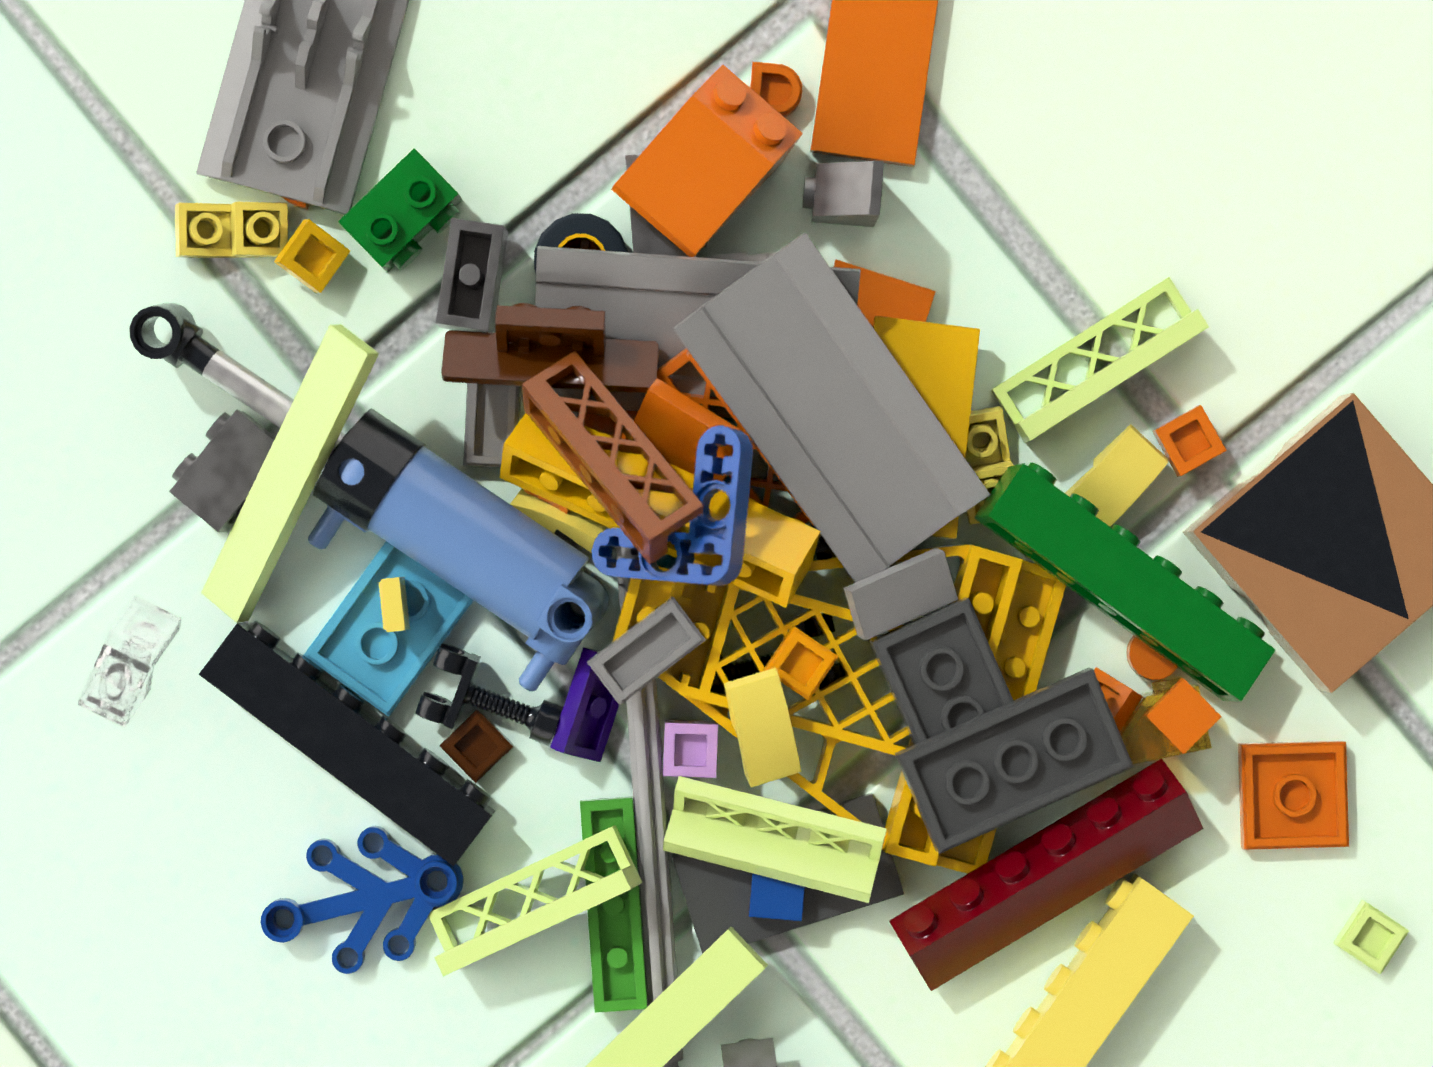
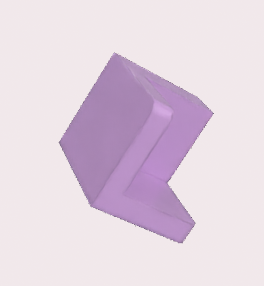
[663,719,718,778]

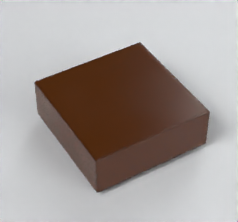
[439,708,514,783]

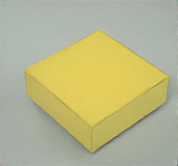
[379,577,410,632]

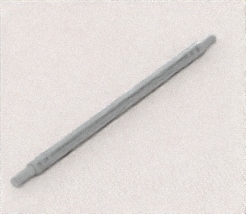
[616,547,683,1067]

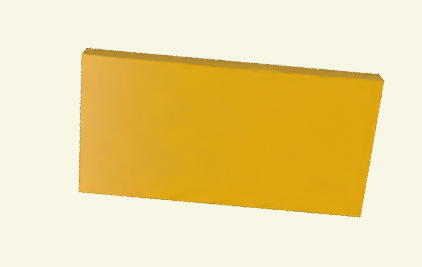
[873,316,980,540]

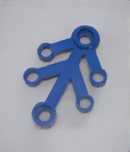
[260,826,464,974]

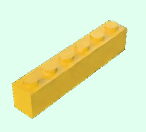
[499,413,821,608]

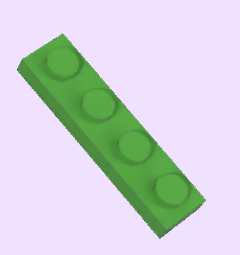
[580,796,648,1013]

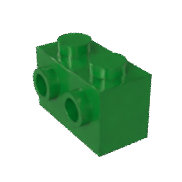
[338,148,463,272]

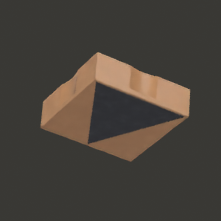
[1182,393,1433,693]

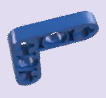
[592,425,753,586]

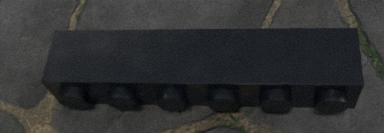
[198,621,495,866]

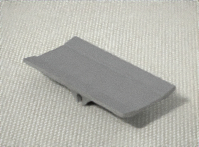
[196,0,410,215]
[673,232,990,583]
[535,246,861,418]

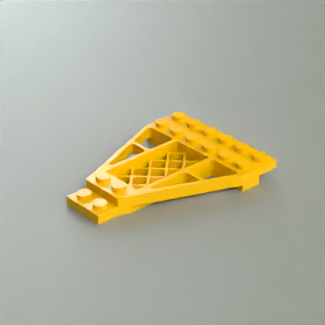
[611,544,1066,874]

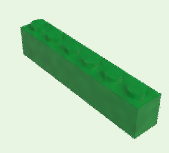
[974,462,1276,702]

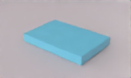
[304,542,474,717]

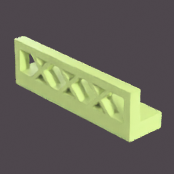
[991,277,1209,443]
[663,776,887,903]
[429,825,642,976]

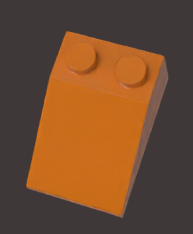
[611,64,803,257]

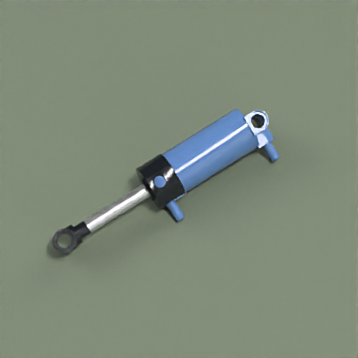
[129,303,609,692]

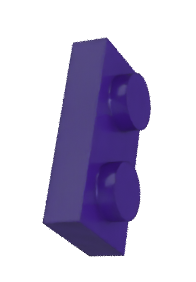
[550,647,619,762]

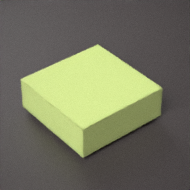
[1333,900,1409,974]

